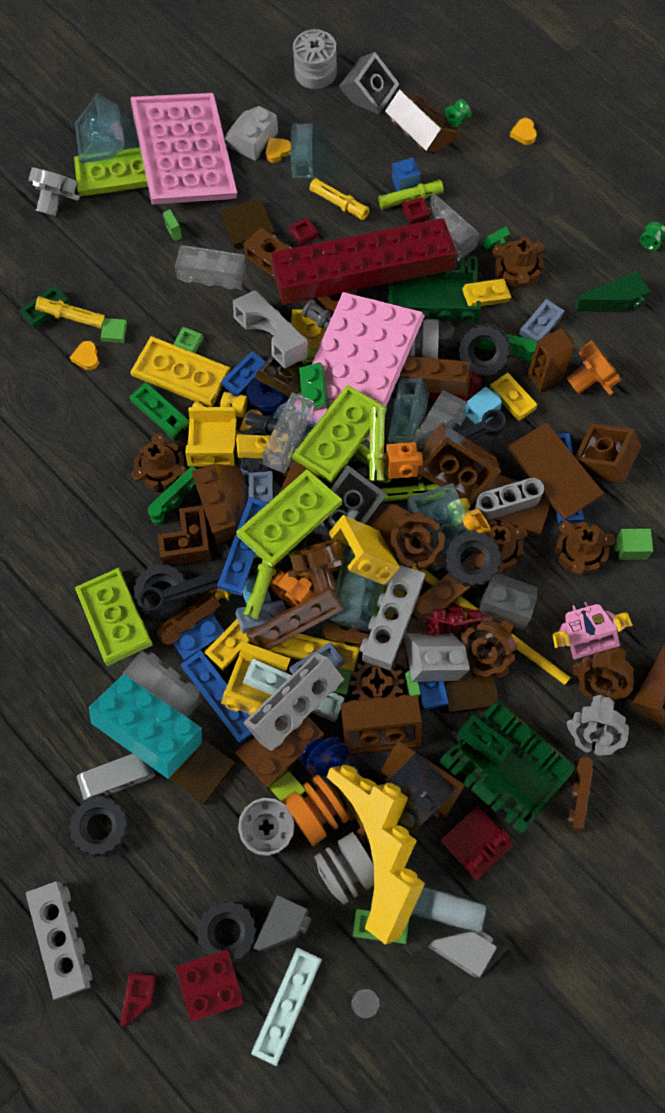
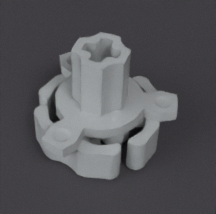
[29,167,80,216]
[567,695,629,756]

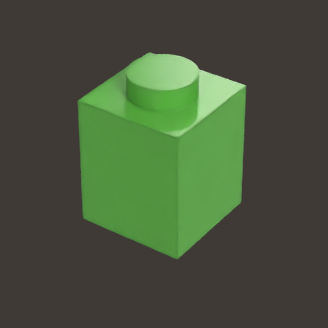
[614,529,653,560]

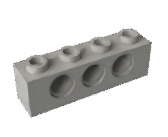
[360,564,425,671]
[244,653,344,751]
[26,881,92,1000]

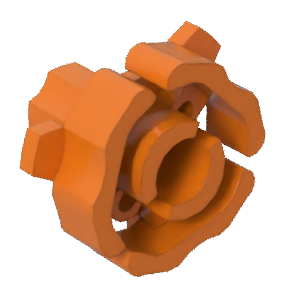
[567,340,621,395]
[270,568,315,608]

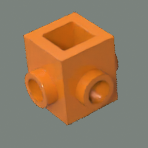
[385,442,423,479]

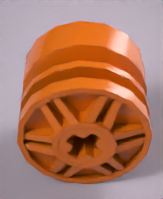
[282,775,349,846]

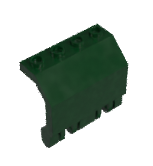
[388,257,481,323]
[439,699,577,834]

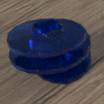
[247,377,288,415]
[301,737,349,777]

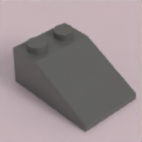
[313,464,387,551]

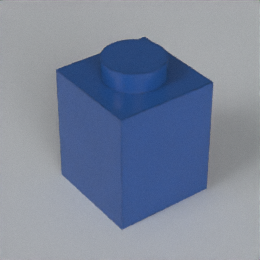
[392,158,420,191]

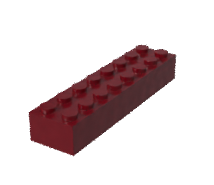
[271,218,457,305]

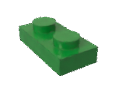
[299,362,328,413]

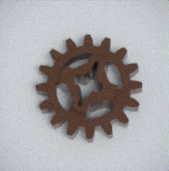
[350,662,404,701]

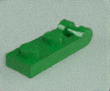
[475,334,537,363]
[129,382,189,440]
[148,466,197,525]

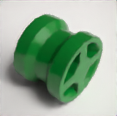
[445,99,471,127]
[639,222,665,250]

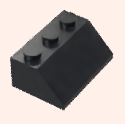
[387,752,455,835]

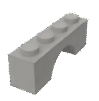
[233,290,308,368]

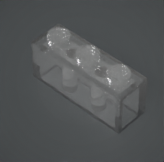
[175,245,247,289]
[263,392,314,474]
[122,651,202,718]

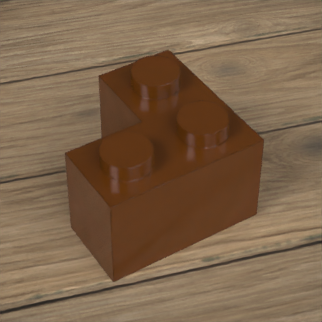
[158,505,212,566]

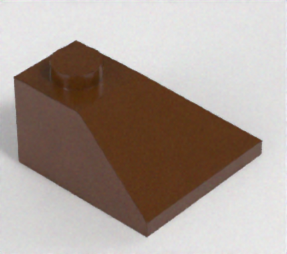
[365,503,413,549]

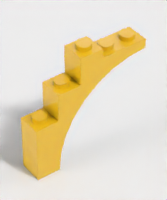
[327,765,425,944]

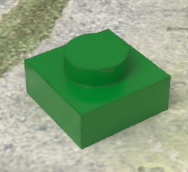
[482,226,510,251]

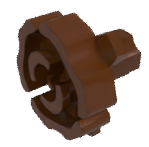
[492,237,545,288]
[131,434,187,492]
[390,513,445,570]
[469,520,528,574]
[555,520,616,575]
[287,539,344,594]
[461,619,517,677]
[573,647,634,701]

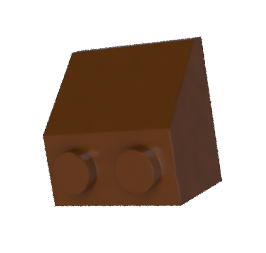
[575,423,641,483]

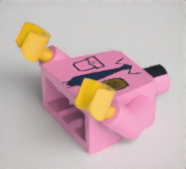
[553,601,633,659]

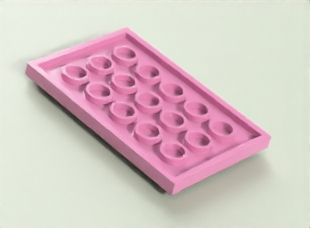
[131,93,237,204]
[290,292,424,442]

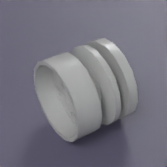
[293,29,337,89]
[408,319,438,359]
[238,798,294,856]
[314,832,374,905]

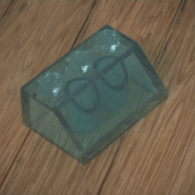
[75,93,125,163]
[407,483,478,572]
[330,548,387,633]

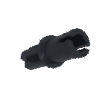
[245,412,292,438]

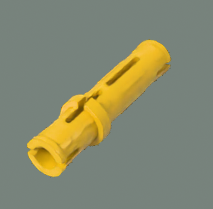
[310,178,369,220]
[35,296,105,329]

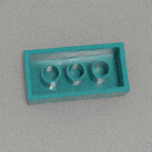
[89,674,202,779]

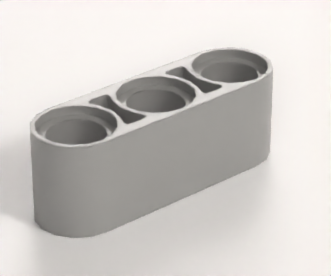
[475,478,544,520]
[77,754,155,801]

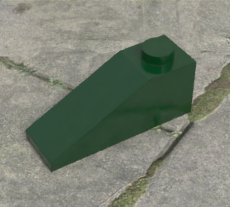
[575,271,650,312]

